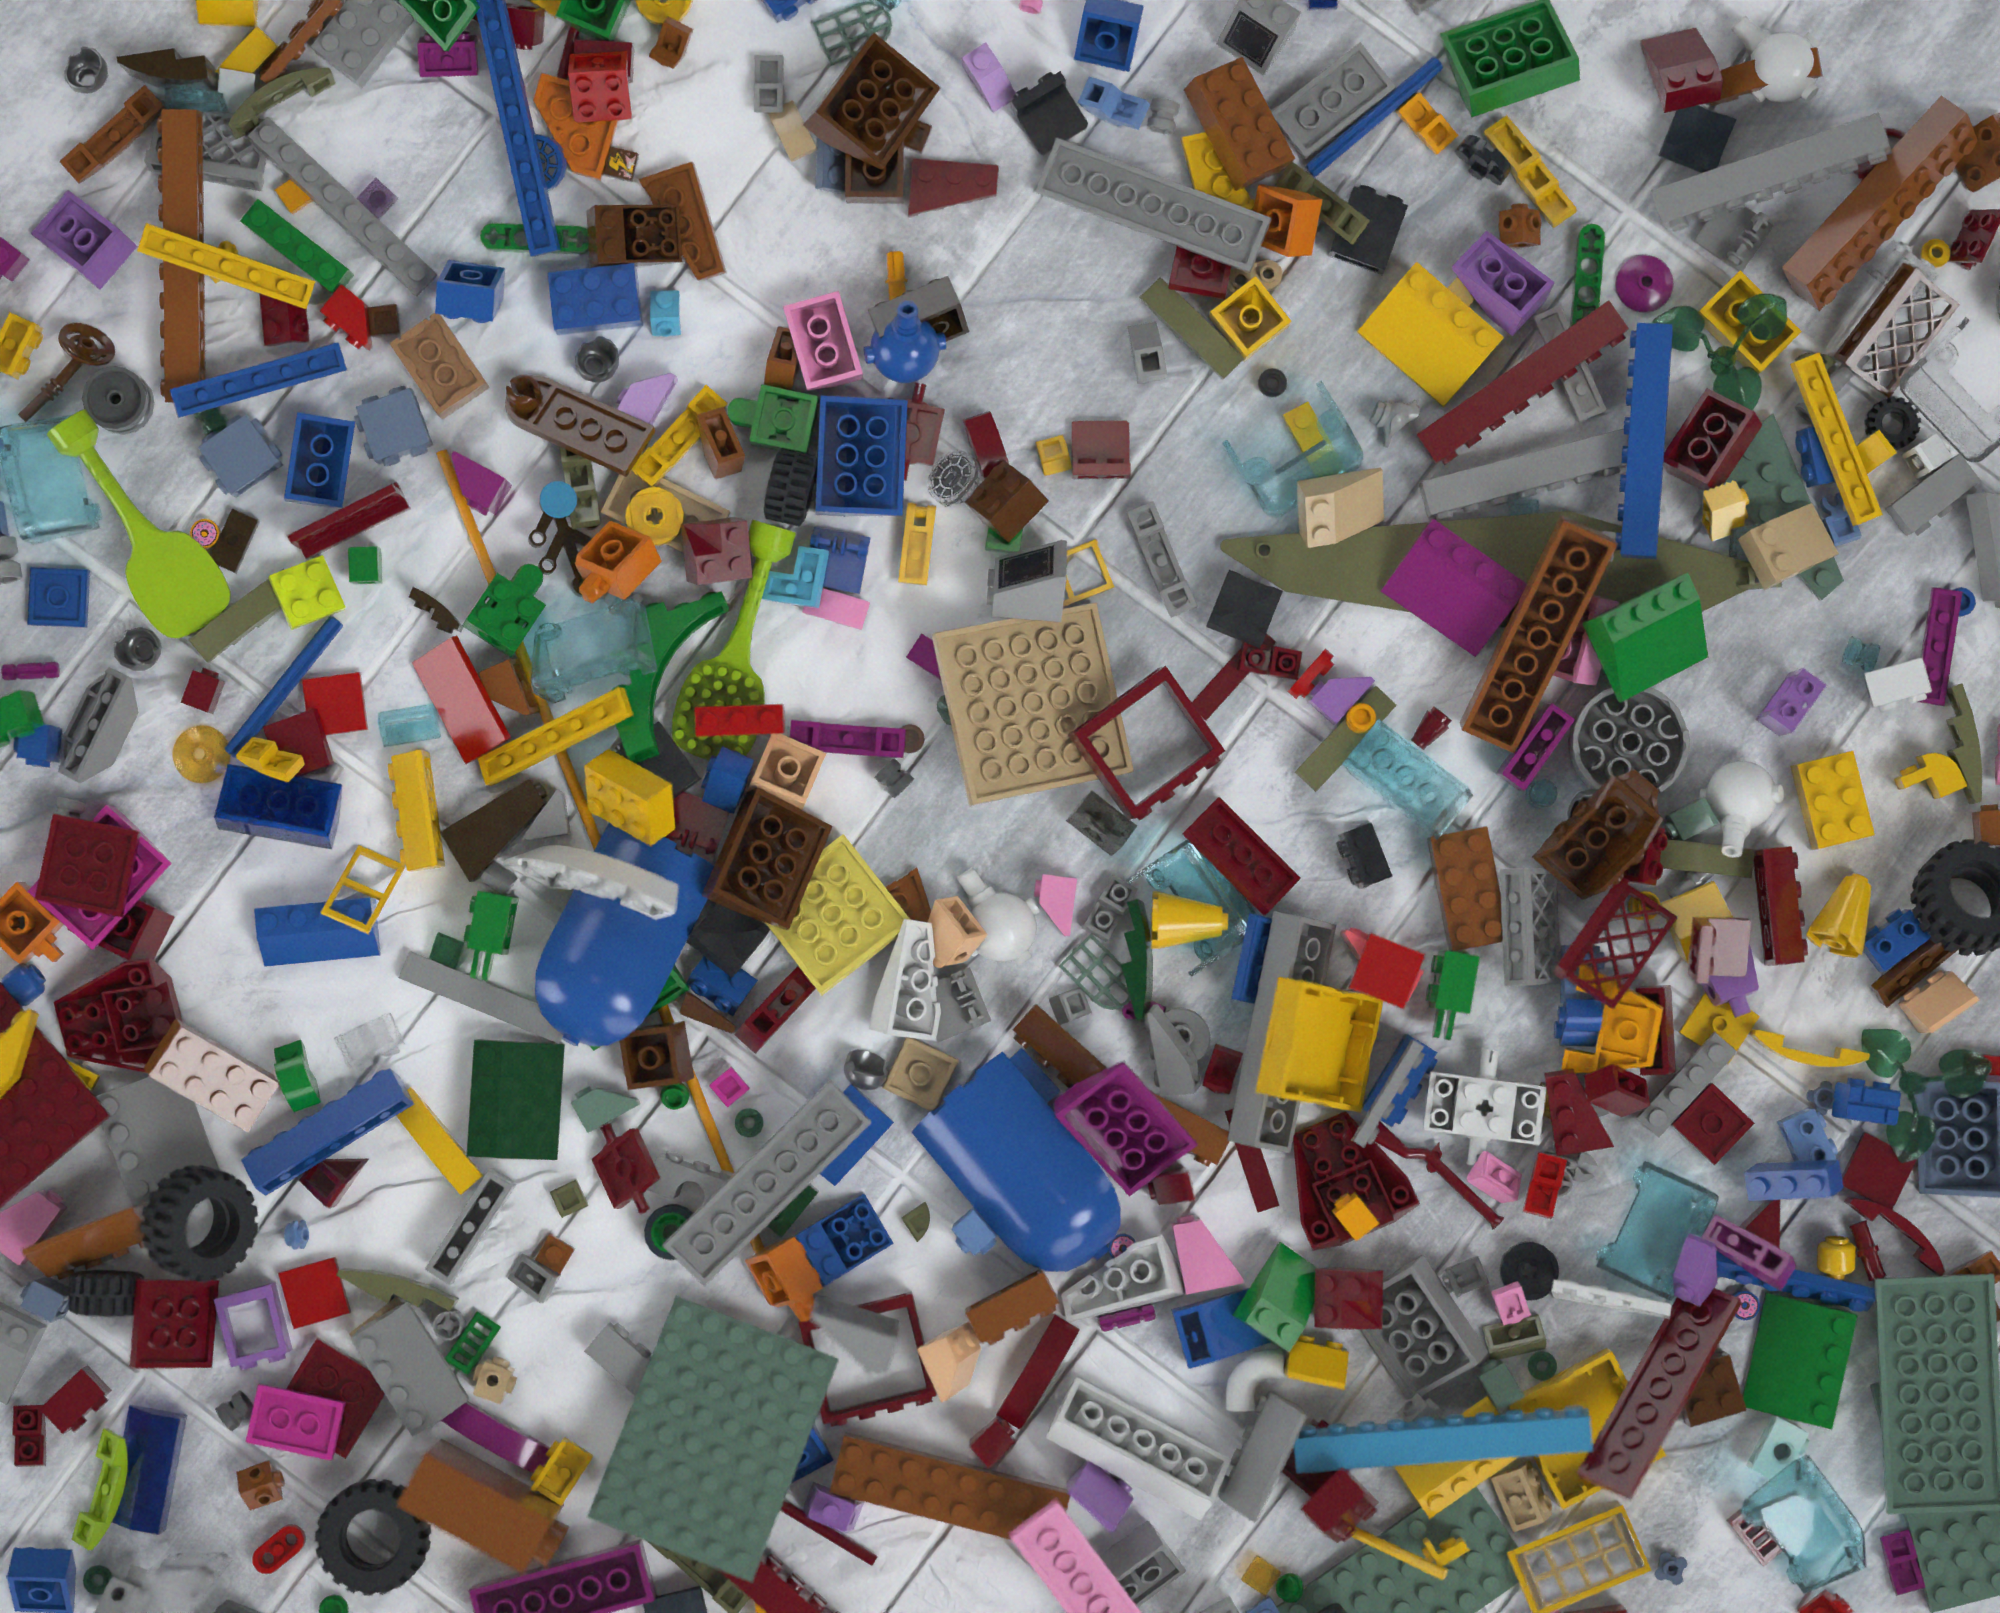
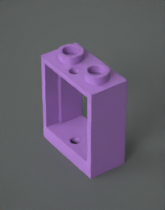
[1756,668,1827,736]
[214,1282,293,1370]

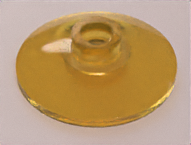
[173,725,231,783]

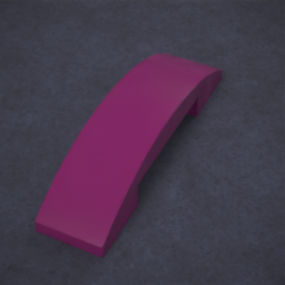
[789,720,906,758]
[441,1401,550,1473]

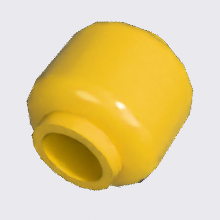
[1817,1236,1856,1280]

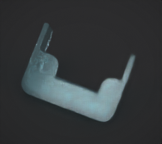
[1222,381,1364,518]
[1126,840,1257,977]

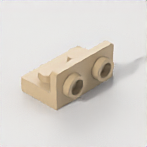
[1491,1460,1552,1532]

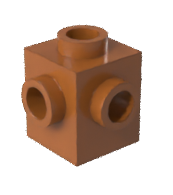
[1498,204,1541,249]
[236,1460,285,1511]

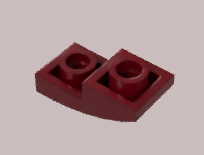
[963,411,1009,478]
[1237,642,1302,680]
[12,1405,46,1467]

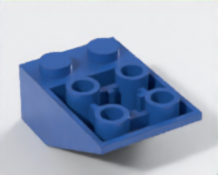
[790,1194,894,1287]
[1171,1287,1271,1369]

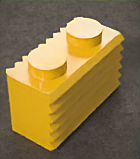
[1702,480,1749,541]

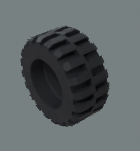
[1910,839,2000,956]
[141,1165,258,1282]
[315,1479,432,1596]

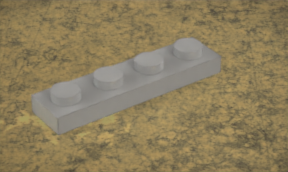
[1533,305,1607,423]
[1636,1031,1737,1138]
[1351,1040,1425,1147]

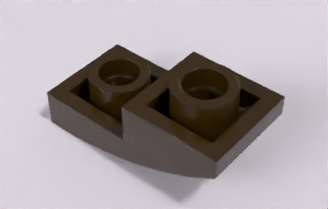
[409,587,463,634]

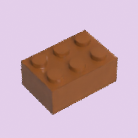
[965,1269,1059,1346]

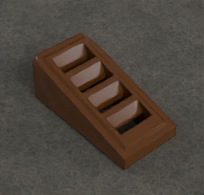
[679,992,737,1034]

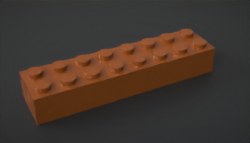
[1782,96,1978,311]
[1459,515,1617,754]
[829,1431,1070,1540]

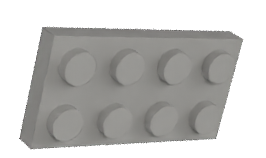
[1272,42,1396,160]

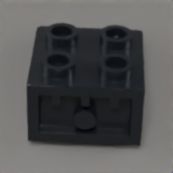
[1336,822,1392,889]

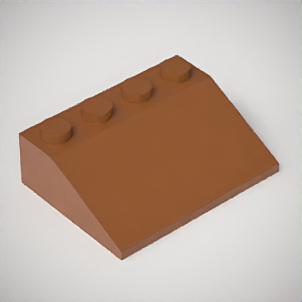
[21,1202,149,1280]

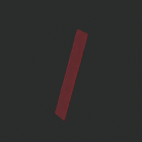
[1192,633,1277,721]
[1224,1108,1280,1213]

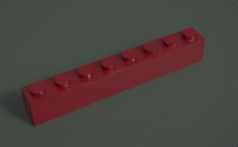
[1416,300,1629,465]

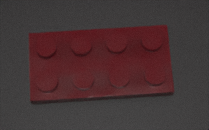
[1182,797,1301,916]

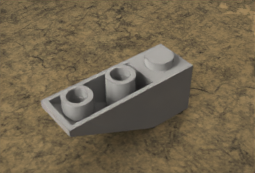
[1145,1004,1201,1097]

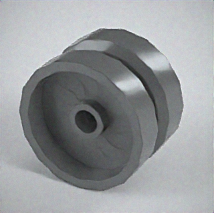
[82,366,155,435]

